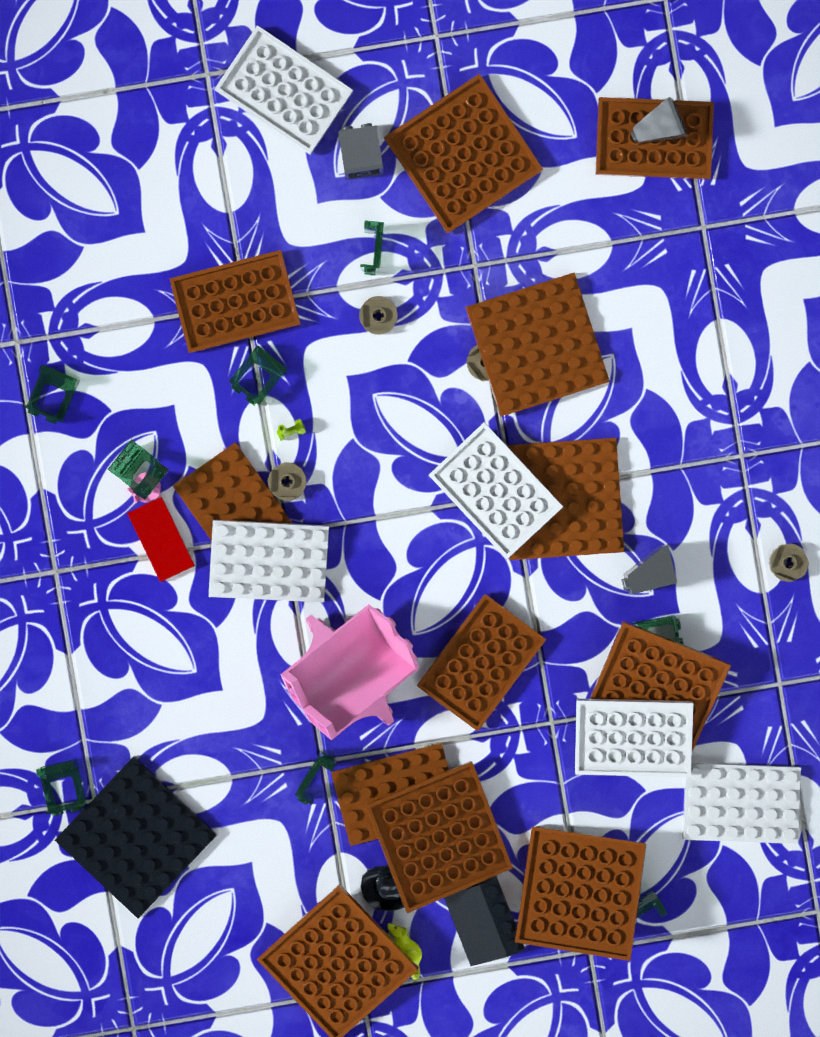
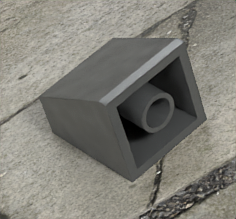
[338,123,383,180]
[621,545,677,594]

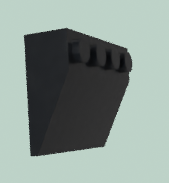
[444,875,525,966]

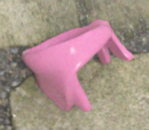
[127,472,161,503]

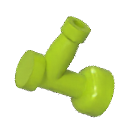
[276,419,306,441]

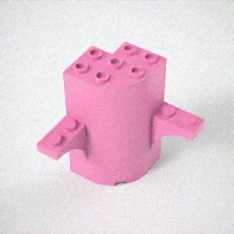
[280,604,419,740]

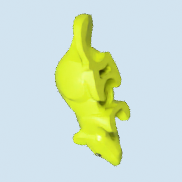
[387,923,422,980]

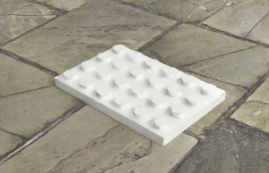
[214,25,353,155]
[429,422,564,559]
[209,519,329,602]
[575,698,693,777]
[683,763,801,844]

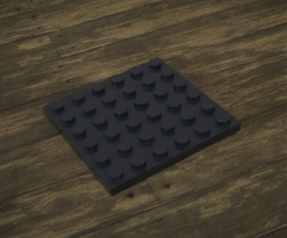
[54,756,217,919]

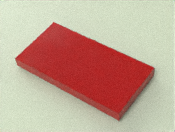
[127,497,195,582]

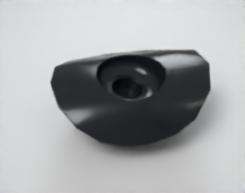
[360,865,404,911]

